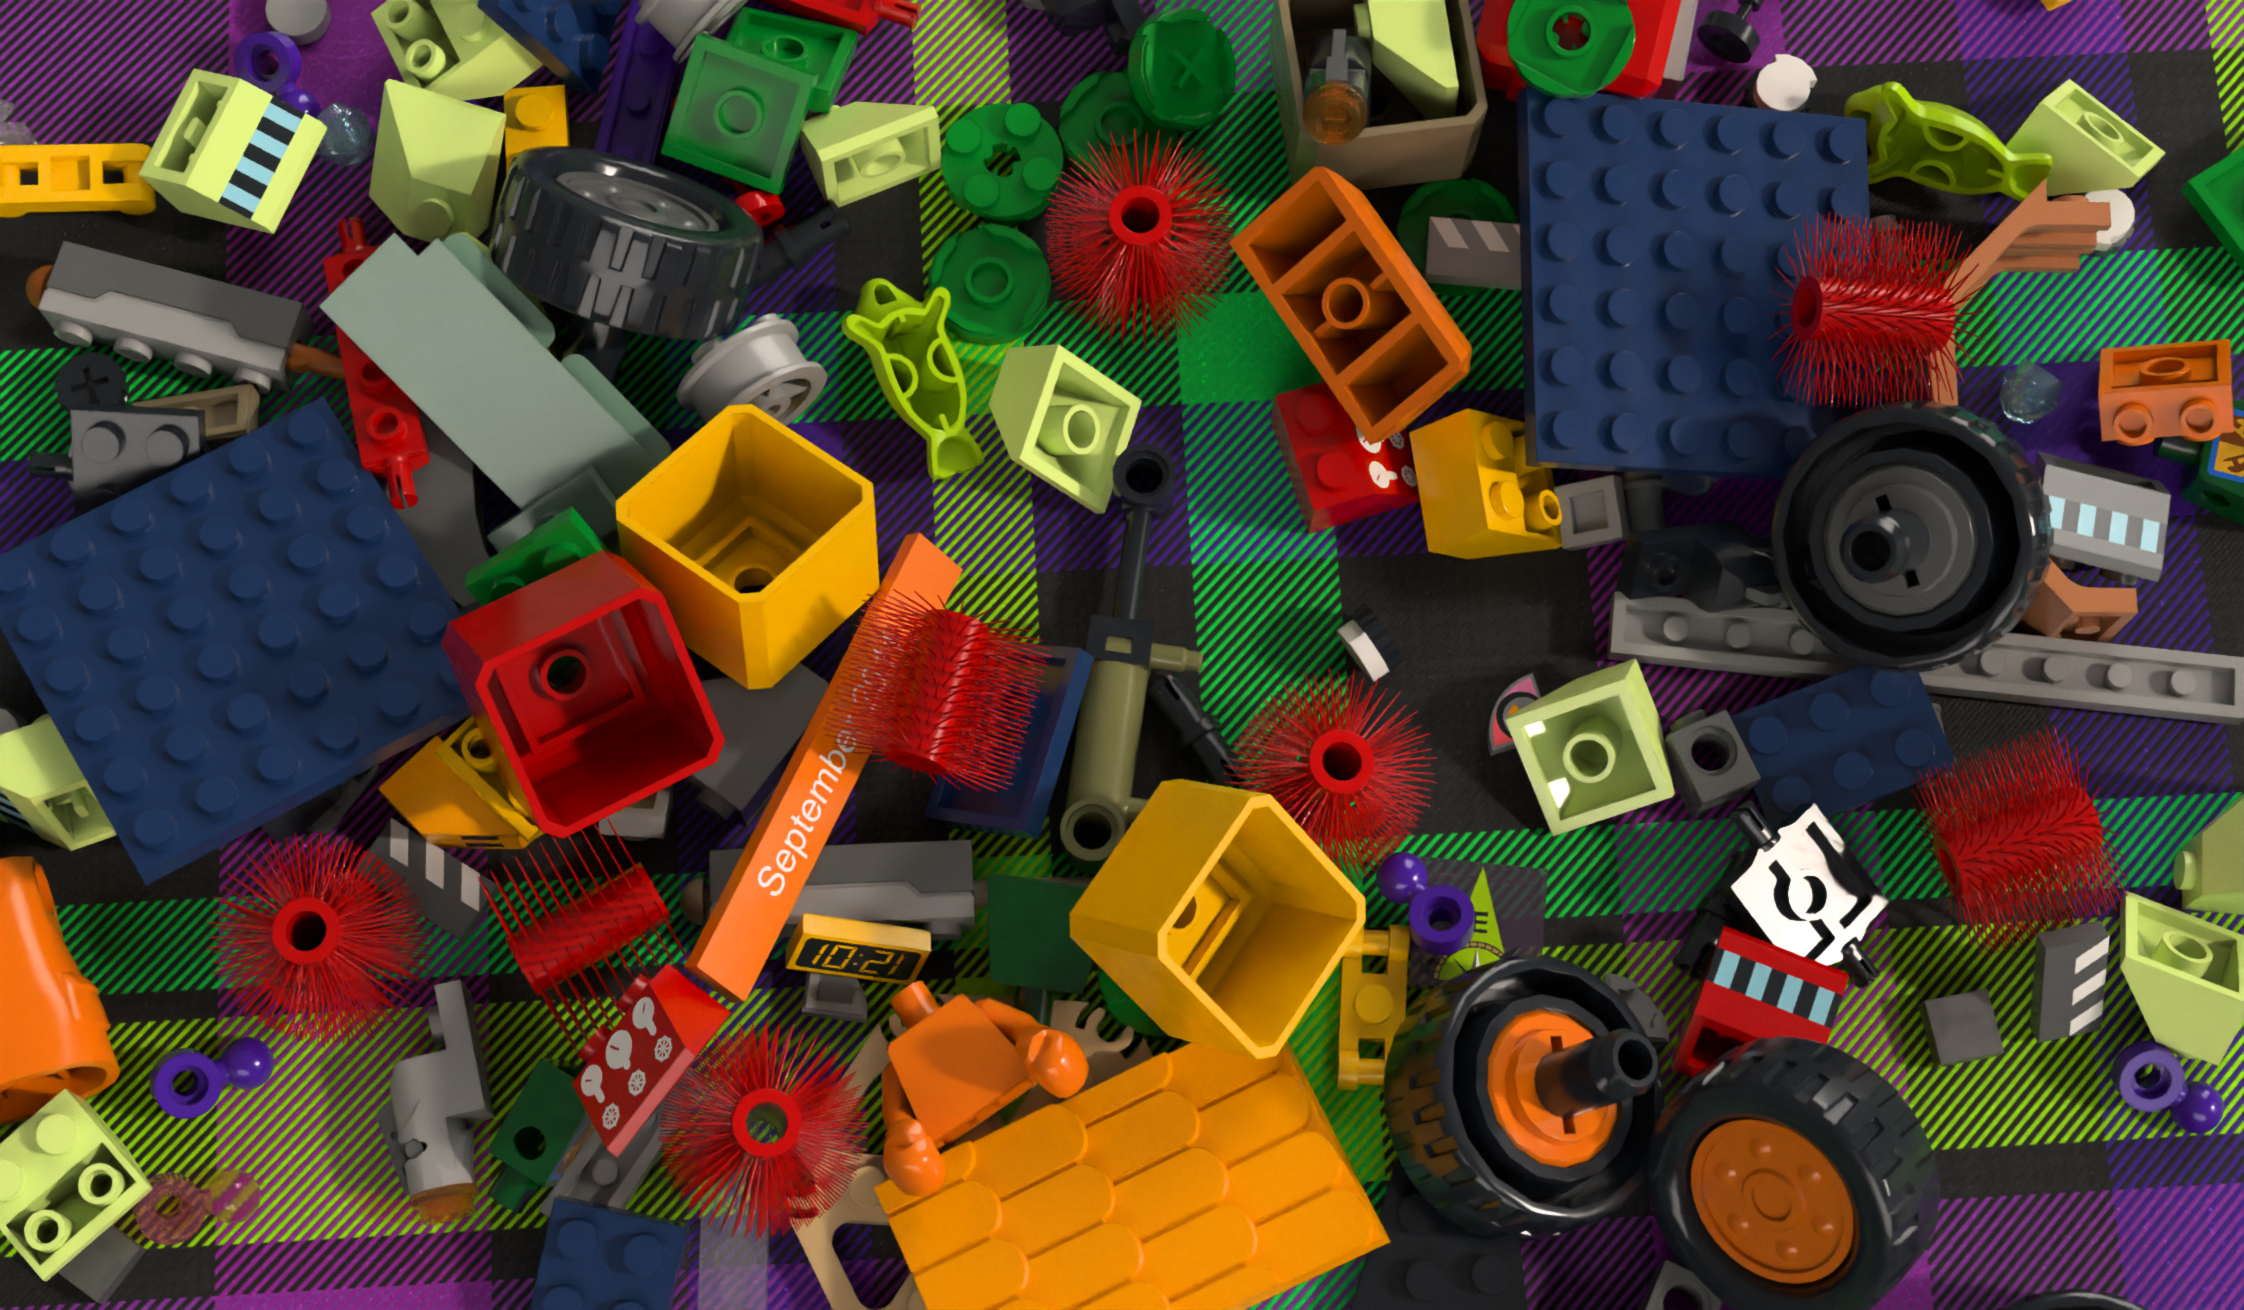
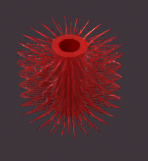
[1045,128,1235,351]
[1766,212,1984,410]
[822,589,1051,792]
[1223,668,1437,882]
[1911,726,2128,957]
[478,817,700,1051]
[206,832,435,1048]
[658,1020,870,1241]

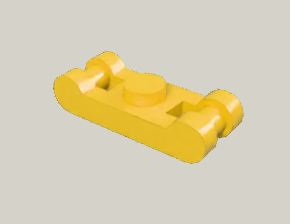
[0,143,156,218]
[1336,924,1410,1092]

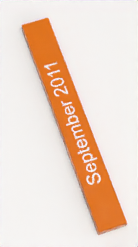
[684,532,963,1003]

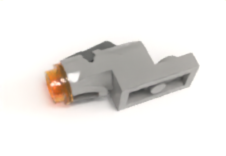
[377,979,495,1225]

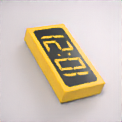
[786,913,931,985]

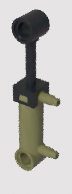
[1060,444,1203,875]

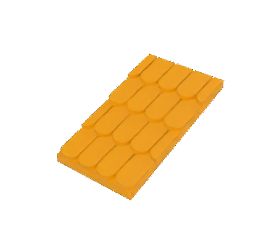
[874,1040,1391,1310]

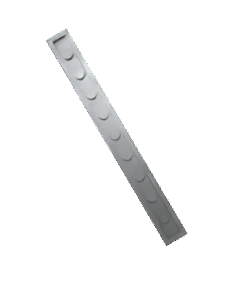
[1607,591,2244,725]

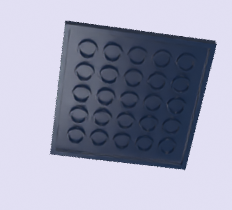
[1516,87,1877,481]
[0,397,472,886]

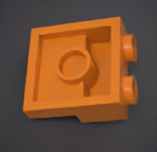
[2098,339,2234,446]

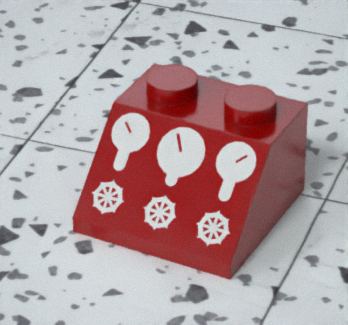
[1271,381,1420,534]
[572,963,732,1157]

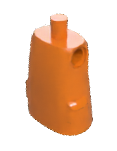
[0,856,120,1127]

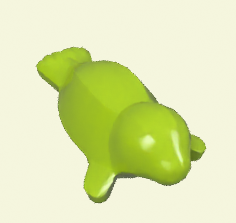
[1844,82,2053,203]
[841,278,984,480]

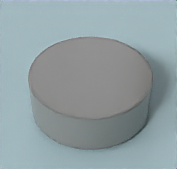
[265,0,331,45]

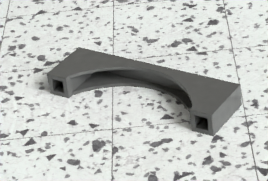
[375,412,829,826]

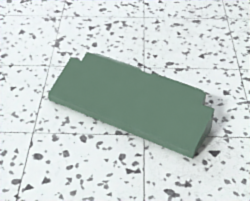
[319,232,671,557]

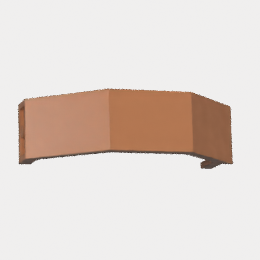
[1898,178,2138,643]

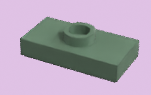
[486,464,618,553]

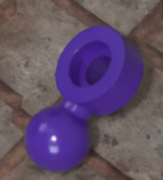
[234,31,322,121]
[1376,852,1475,955]
[149,1037,274,1119]
[2111,1041,2224,1134]

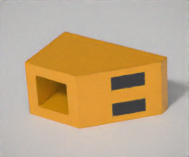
[378,735,532,849]

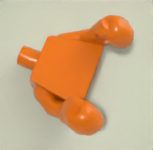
[881,980,1089,1196]

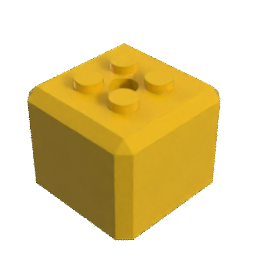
[616,404,880,690]
[1069,779,1366,1060]

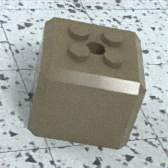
[1268,0,1488,190]

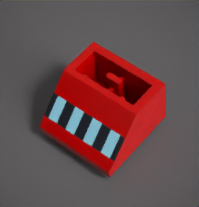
[1671,926,1849,1077]

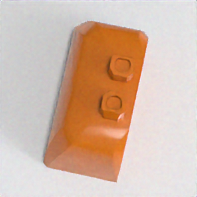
[1229,167,1472,445]

